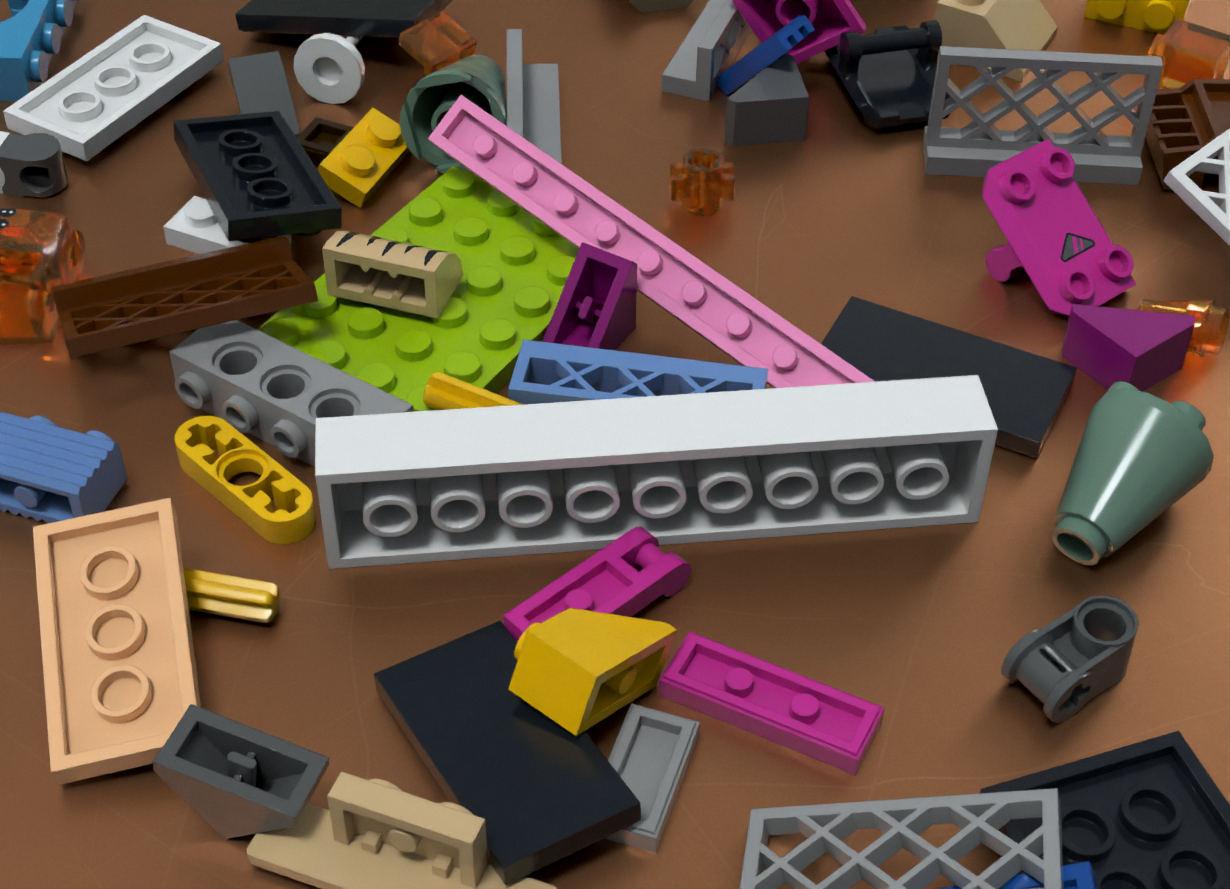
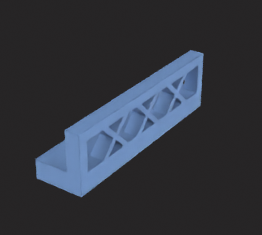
[508,339,768,404]

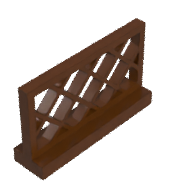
[51,235,318,358]

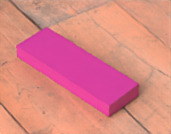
[659,631,885,775]

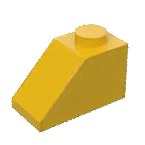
[508,608,677,736]

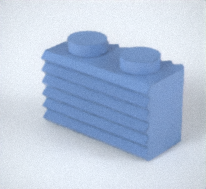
[0,412,128,524]

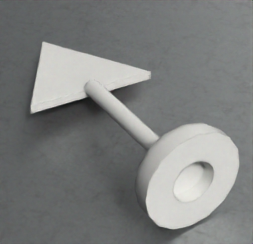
[294,33,365,104]

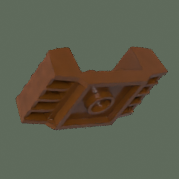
[1146,79,1230,191]

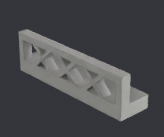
[662,0,752,102]
[507,29,562,164]

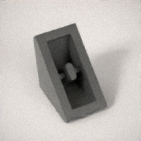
[724,53,809,146]
[153,704,329,839]

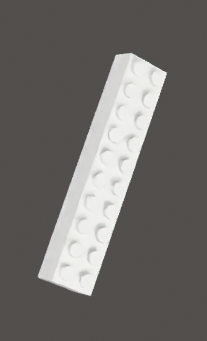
[315,375,998,569]

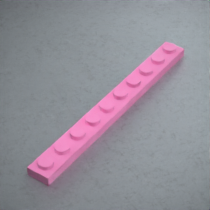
[428,95,875,388]

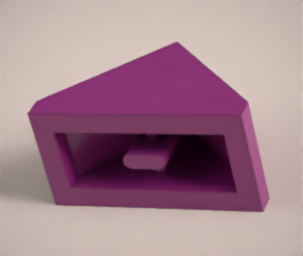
[542,242,637,350]
[1062,304,1195,392]

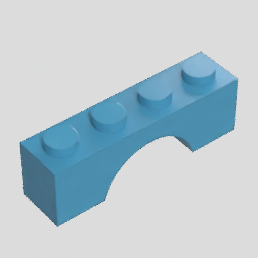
[0,0,82,102]

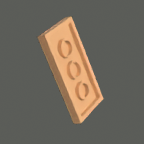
[33,498,201,785]

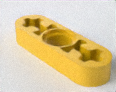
[174,416,316,544]

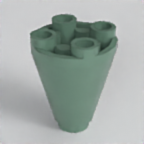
[1051,381,1214,565]

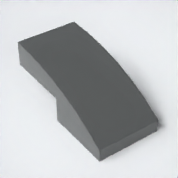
[227,51,300,137]

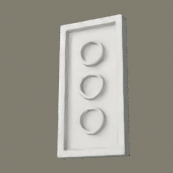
[3,15,224,161]

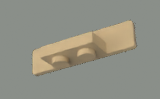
[247,771,557,889]

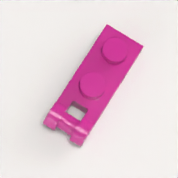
[504,527,691,642]

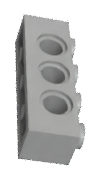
[169,320,413,467]

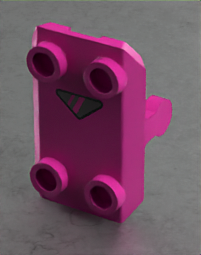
[982,139,1136,318]

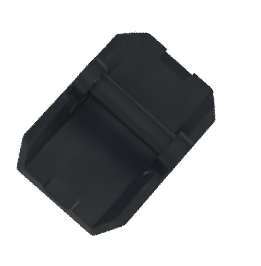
[824,20,951,130]

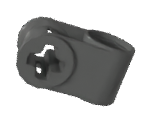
[1001,595,1139,723]

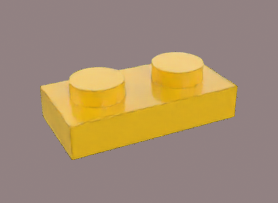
[318,107,410,208]

